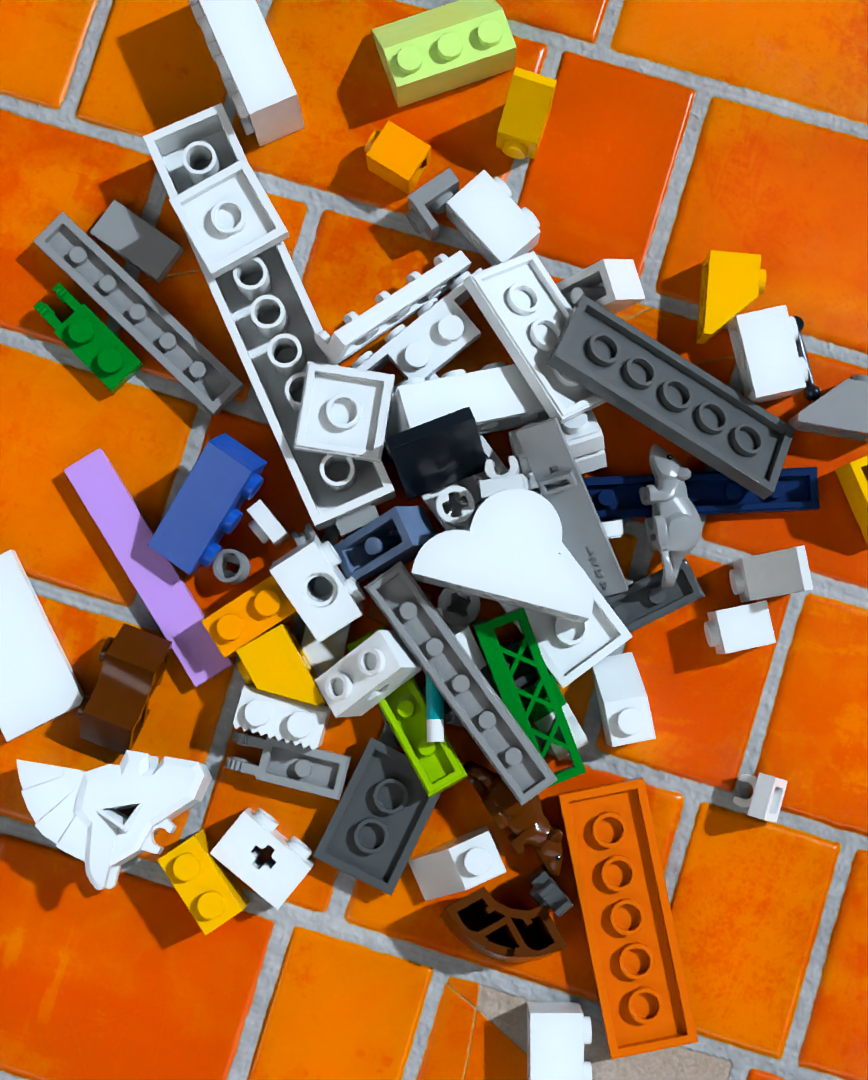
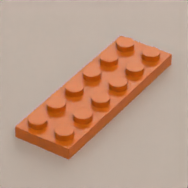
[557,777,698,1059]

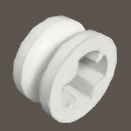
[436,485,475,526]

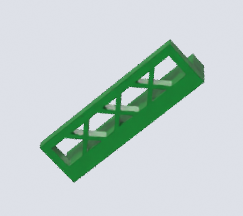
[470,607,586,788]

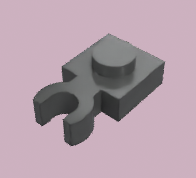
[528,865,573,917]

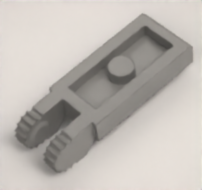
[225,731,352,800]

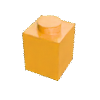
[364,120,431,195]

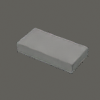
[89,199,184,284]

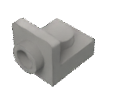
[406,167,459,241]

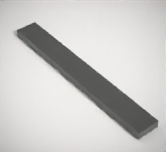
[379,558,705,747]

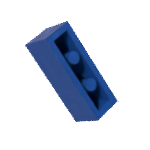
[148,433,268,575]

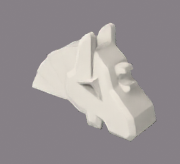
[17,750,212,890]

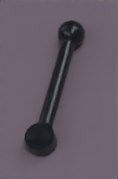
[793,316,821,401]

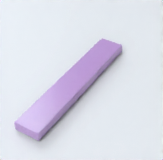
[64,448,234,687]

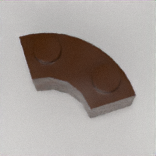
[77,623,172,755]
[440,887,567,963]

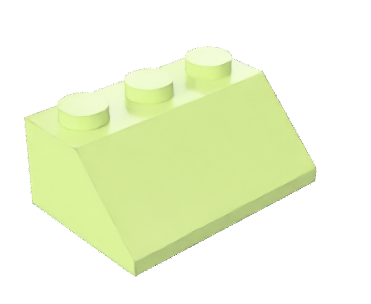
[371,0,517,108]

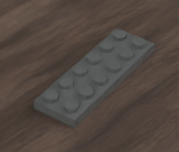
[547,294,795,500]

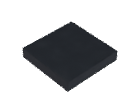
[385,407,486,500]

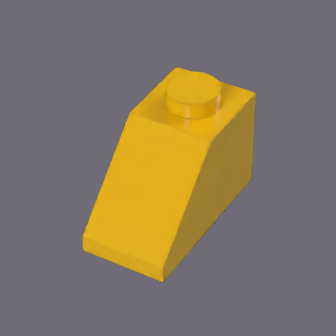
[496,67,557,160]
[696,250,767,344]
[236,624,327,705]

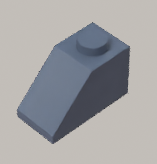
[333,506,436,583]

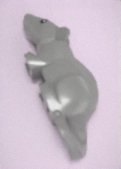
[639,444,702,588]

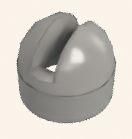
[213,549,251,585]

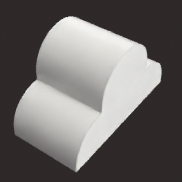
[411,488,594,624]

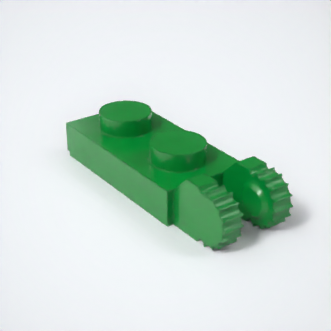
[33,283,144,394]

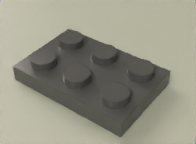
[313,737,441,895]

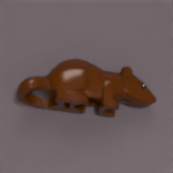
[463,761,563,876]

